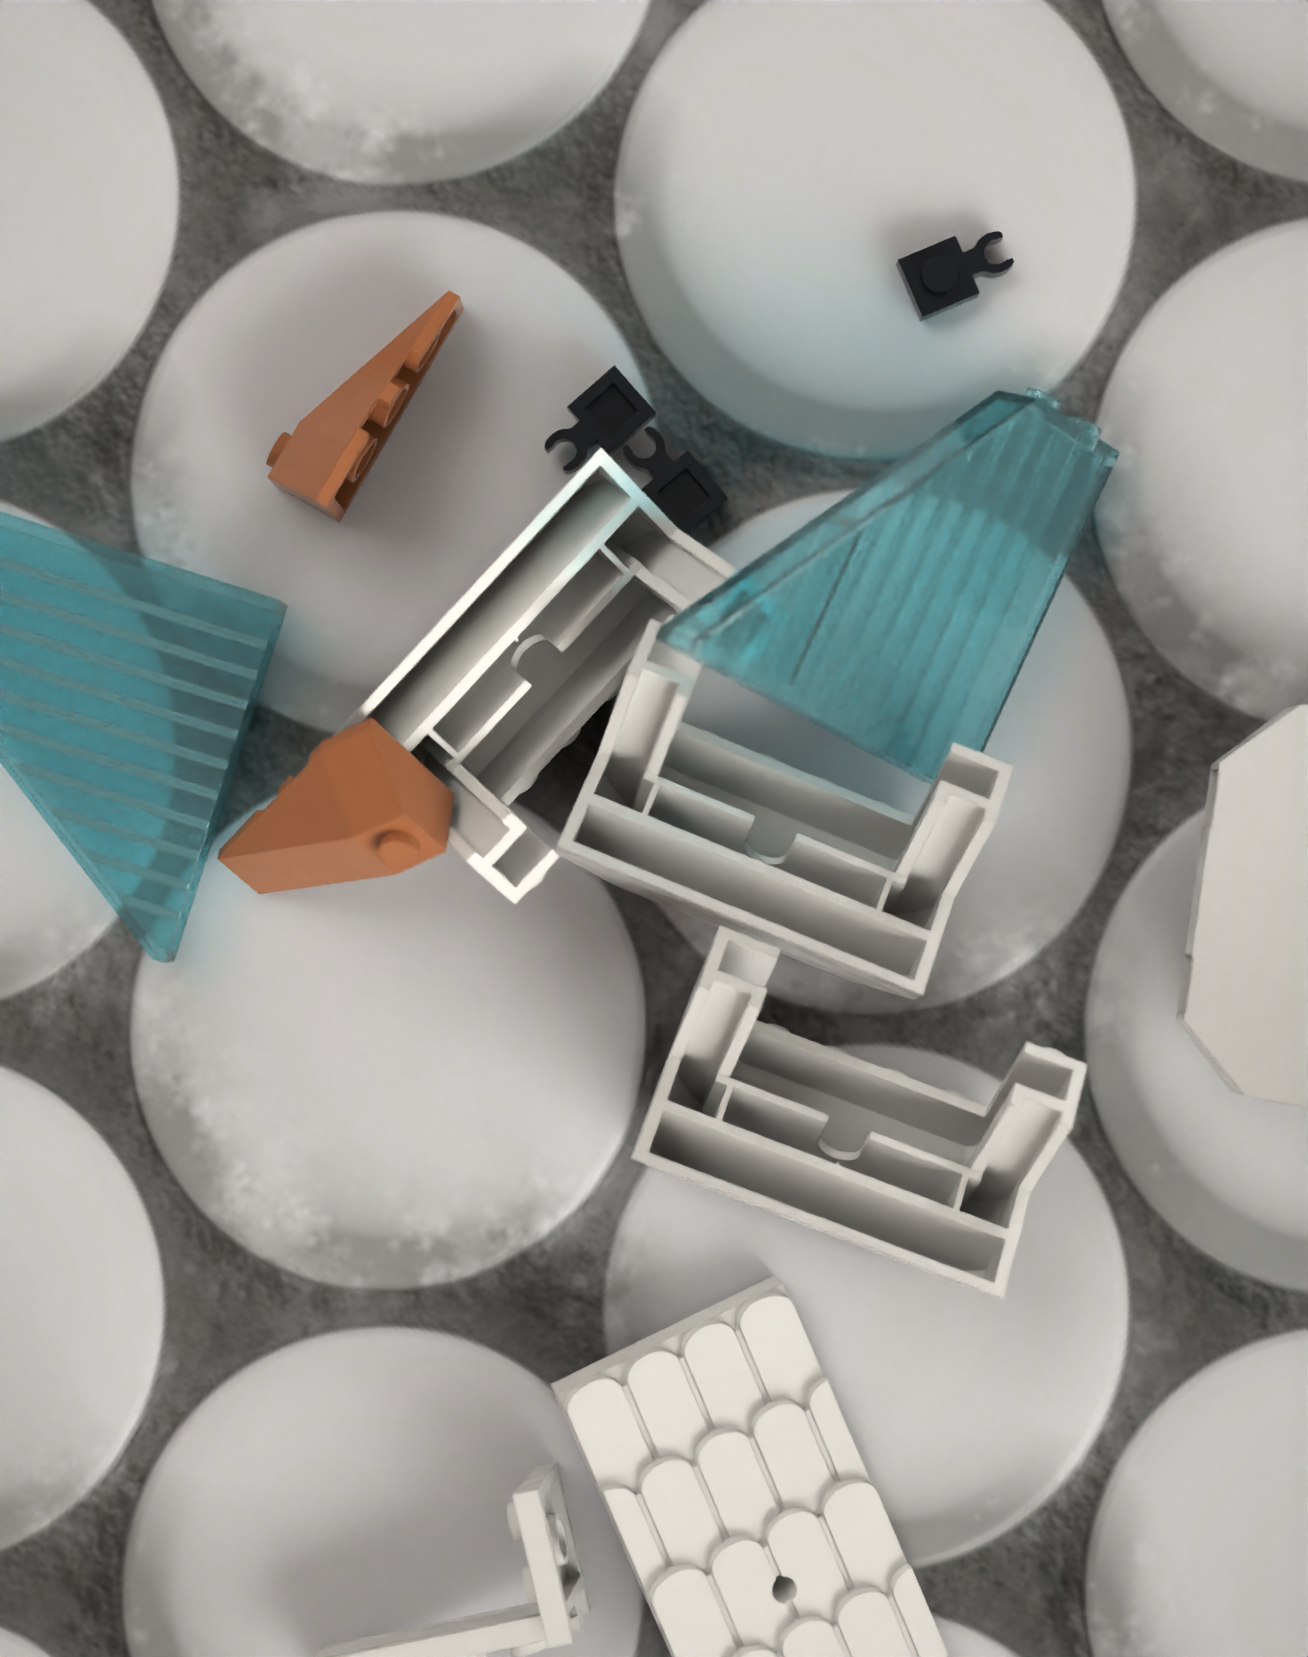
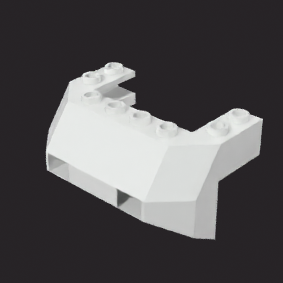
[333,448,782,904]
[556,618,1014,1000]
[1176,705,1308,1107]
[630,926,1088,1299]

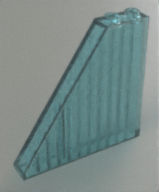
[655,388,1120,784]
[0,511,288,963]

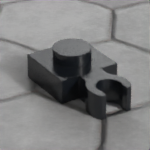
[896,231,1014,322]
[544,365,656,474]
[623,426,728,535]

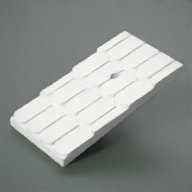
[550,1275,949,1657]

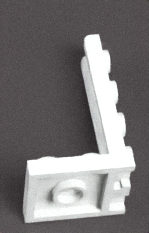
[316,1462,591,1657]

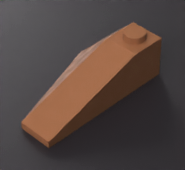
[266,290,464,523]
[217,717,454,894]

